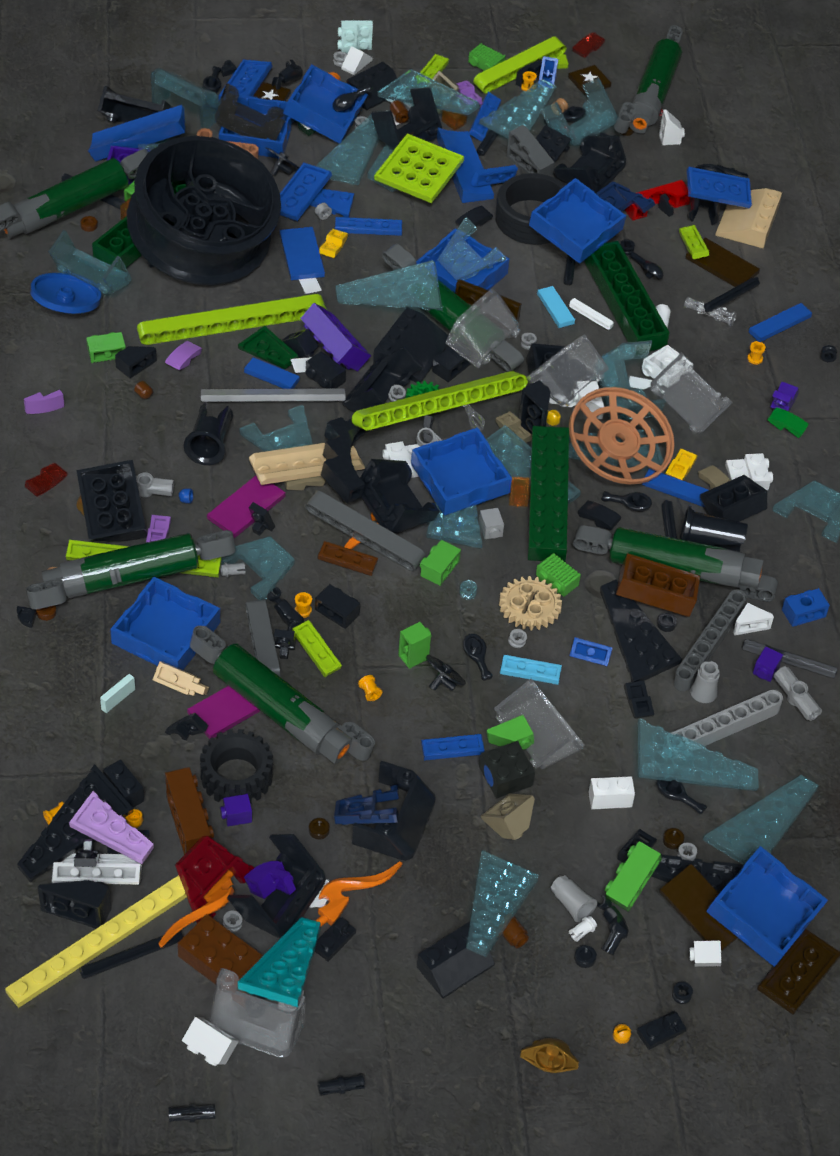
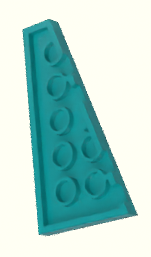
[238,917,321,1007]

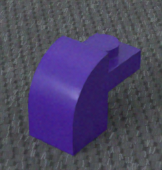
[771,381,799,411]
[244,861,296,899]

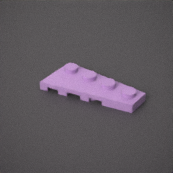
[69,791,154,864]

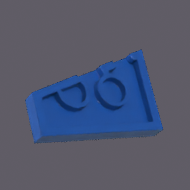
[310,189,354,218]

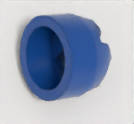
[179,489,193,504]

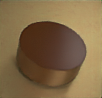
[80,216,98,232]
[36,605,56,621]

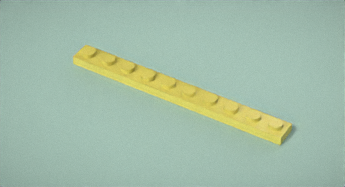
[5,875,187,1008]

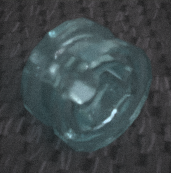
[459,580,477,600]

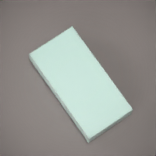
[100,674,135,713]

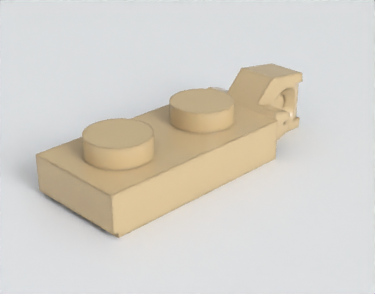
[153,661,209,696]

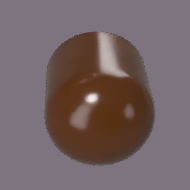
[134,381,153,399]

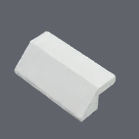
[52,853,142,884]

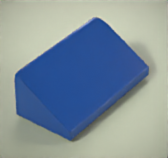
[570,637,613,666]

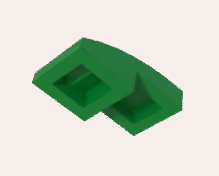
[767,407,809,438]

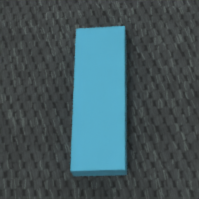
[537,286,575,328]
[500,655,562,685]

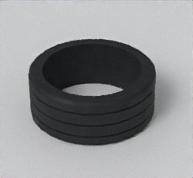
[495,173,566,245]

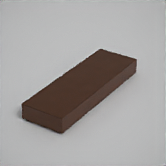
[318,541,378,576]

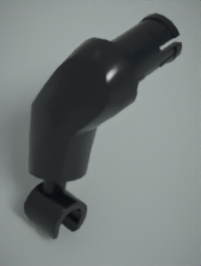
[272,60,303,89]
[267,587,305,638]
[597,895,629,956]

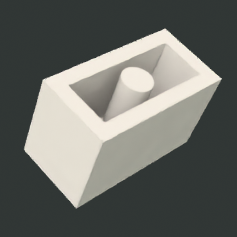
[589,776,635,809]
[182,1017,239,1066]

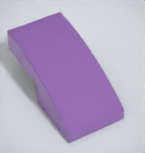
[456,80,482,108]
[165,341,202,370]
[24,390,64,414]
[146,515,171,543]

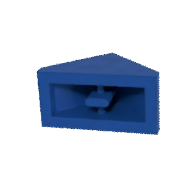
[537,56,559,90]

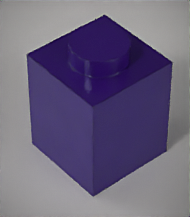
[753,646,783,682]
[220,794,252,827]

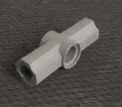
[137,473,174,497]
[774,666,822,721]

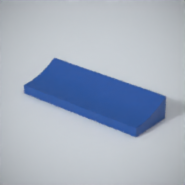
[88,105,185,161]
[437,128,494,203]

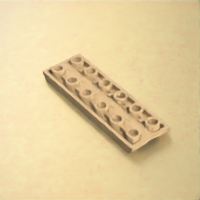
[249,443,365,485]

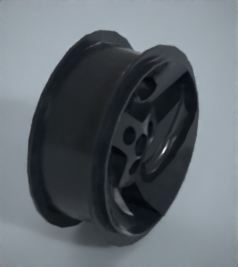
[127,136,281,285]

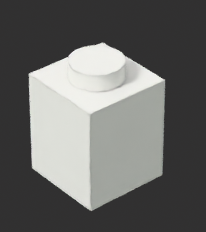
[690,941,721,967]

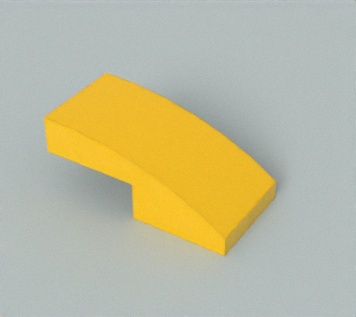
[319,229,348,258]
[665,449,697,480]

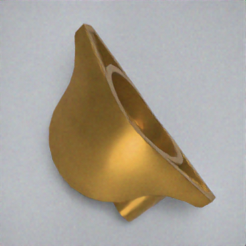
[520,1038,579,1073]

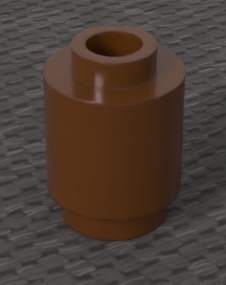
[390,100,409,123]
[498,916,529,948]

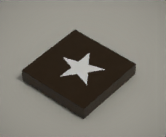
[568,65,611,95]
[253,82,291,101]

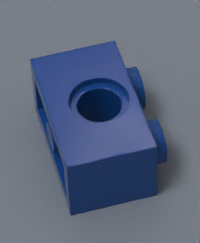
[782,588,830,627]

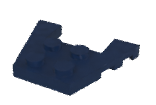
[596,181,655,213]
[334,785,399,825]

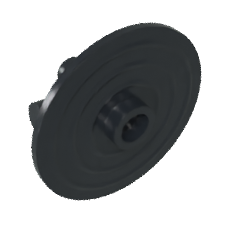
[265,147,300,176]
[426,655,466,691]

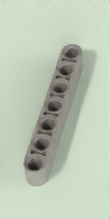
[662,690,783,759]

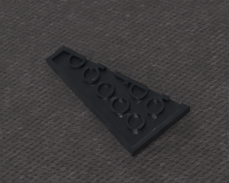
[600,579,682,682]
[17,764,133,883]
[652,855,744,894]

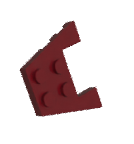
[175,836,254,923]

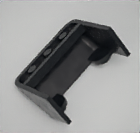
[97,85,173,123]
[371,87,442,153]
[342,346,424,417]
[352,761,436,861]
[227,834,326,938]

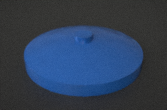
[30,273,101,313]

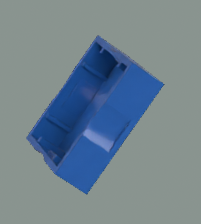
[283,64,368,144]
[219,94,294,158]
[529,178,626,263]
[416,228,510,293]
[411,427,512,516]
[110,577,221,670]
[706,846,828,967]

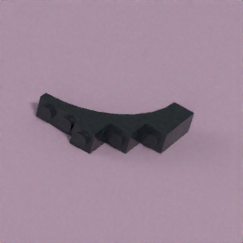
[321,417,379,503]

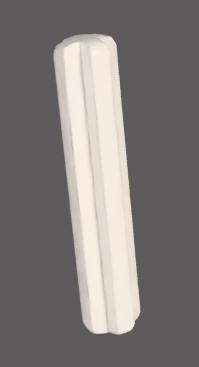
[569,298,614,330]

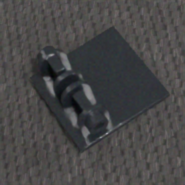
[535,125,572,162]

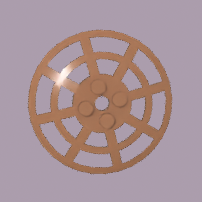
[569,387,674,485]

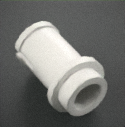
[569,916,597,942]

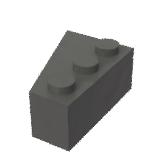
[507,124,555,176]

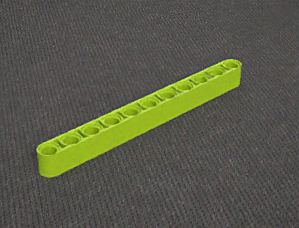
[137,294,327,345]
[352,371,528,430]

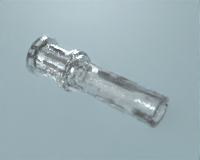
[684,297,737,327]

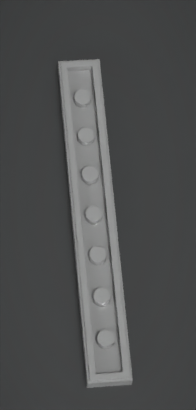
[201,389,345,402]

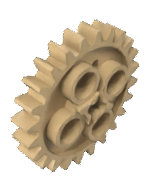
[499,576,562,631]

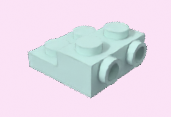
[338,21,373,54]

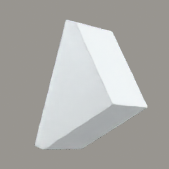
[341,46,372,75]
[733,603,774,636]

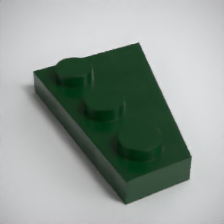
[238,326,298,369]

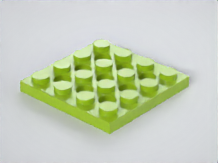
[374,134,464,203]

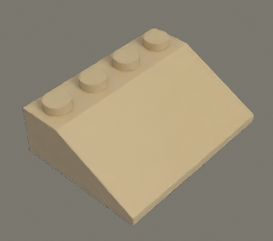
[715,188,782,248]

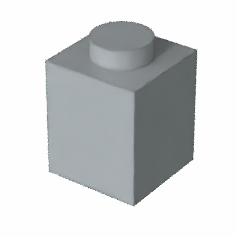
[479,508,504,539]

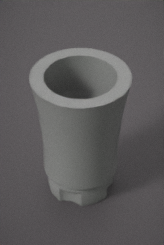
[690,661,720,703]
[551,875,597,922]

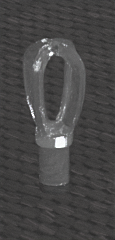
[463,404,485,430]

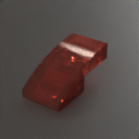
[572,32,605,58]
[25,463,67,497]

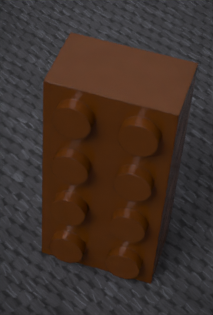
[616,553,700,617]
[165,767,214,855]
[178,914,263,1007]

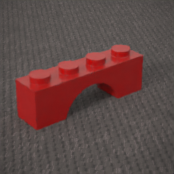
[624,180,691,221]

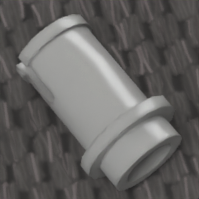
[220,562,245,578]

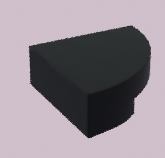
[221,59,237,77]
[658,193,674,217]
[17,606,37,628]

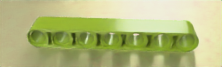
[473,36,567,94]

